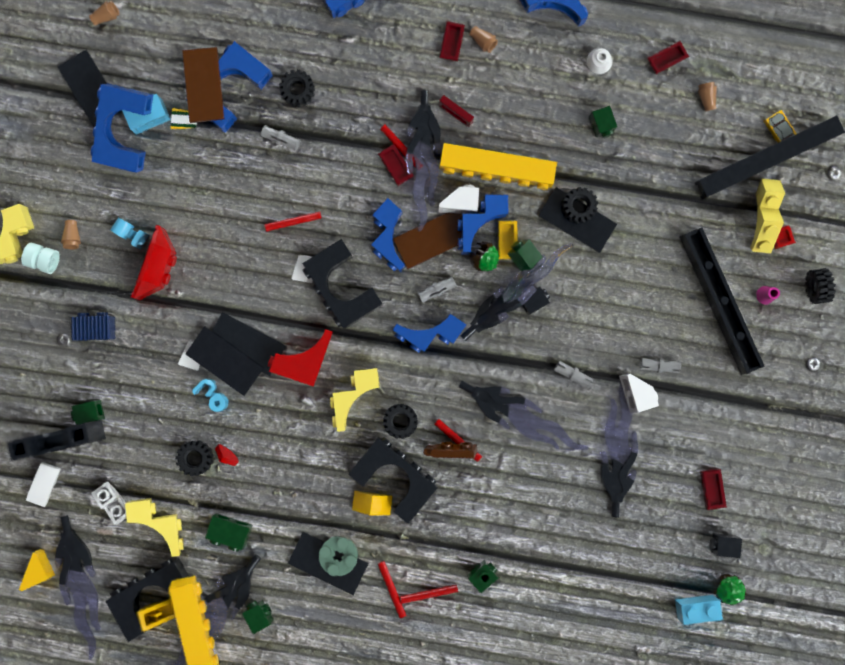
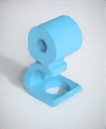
[110,217,150,250]
[192,379,229,412]

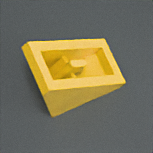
[352,491,393,516]
[19,549,55,591]
[137,598,176,632]

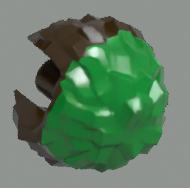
[469,241,499,271]
[714,574,746,605]

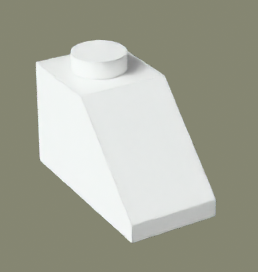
[439,185,479,214]
[619,374,659,413]

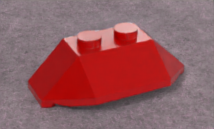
[131,225,177,300]

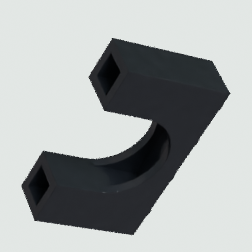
[302,239,383,329]
[7,421,106,461]
[348,437,438,524]
[105,558,189,642]

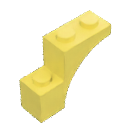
[751,179,785,254]
[0,204,34,264]
[330,368,380,432]
[125,498,184,557]

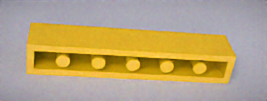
[440,143,557,190]
[169,576,219,665]

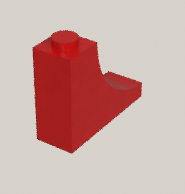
[267,329,333,387]

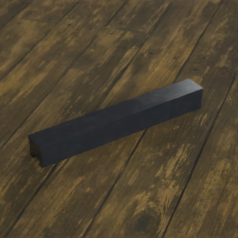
[694,116,845,199]
[679,227,765,375]

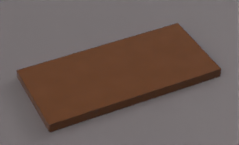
[182,47,225,123]
[393,213,461,270]

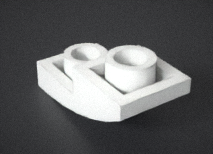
[26,462,61,507]
[91,482,126,525]

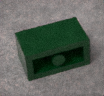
[205,513,253,552]

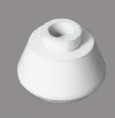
[587,48,612,74]

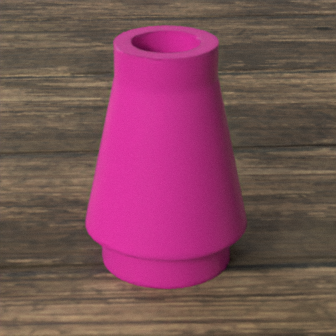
[756,286,780,305]

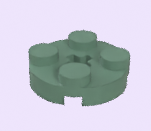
[319,536,358,576]

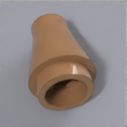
[89,1,120,26]
[469,26,498,53]
[698,82,717,111]
[61,220,81,249]

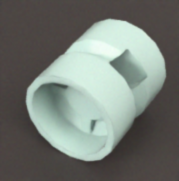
[21,242,60,274]

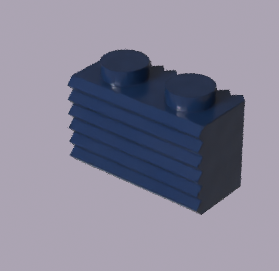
[71,312,116,341]

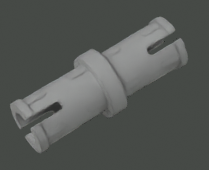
[261,125,301,151]
[417,276,457,303]
[640,358,681,374]
[554,360,594,389]

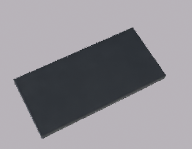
[57,50,122,127]
[538,187,617,253]
[212,312,286,376]
[185,326,264,396]
[288,532,369,595]

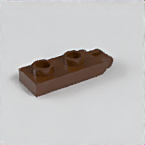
[423,442,477,458]

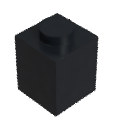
[518,287,550,315]
[709,533,742,558]

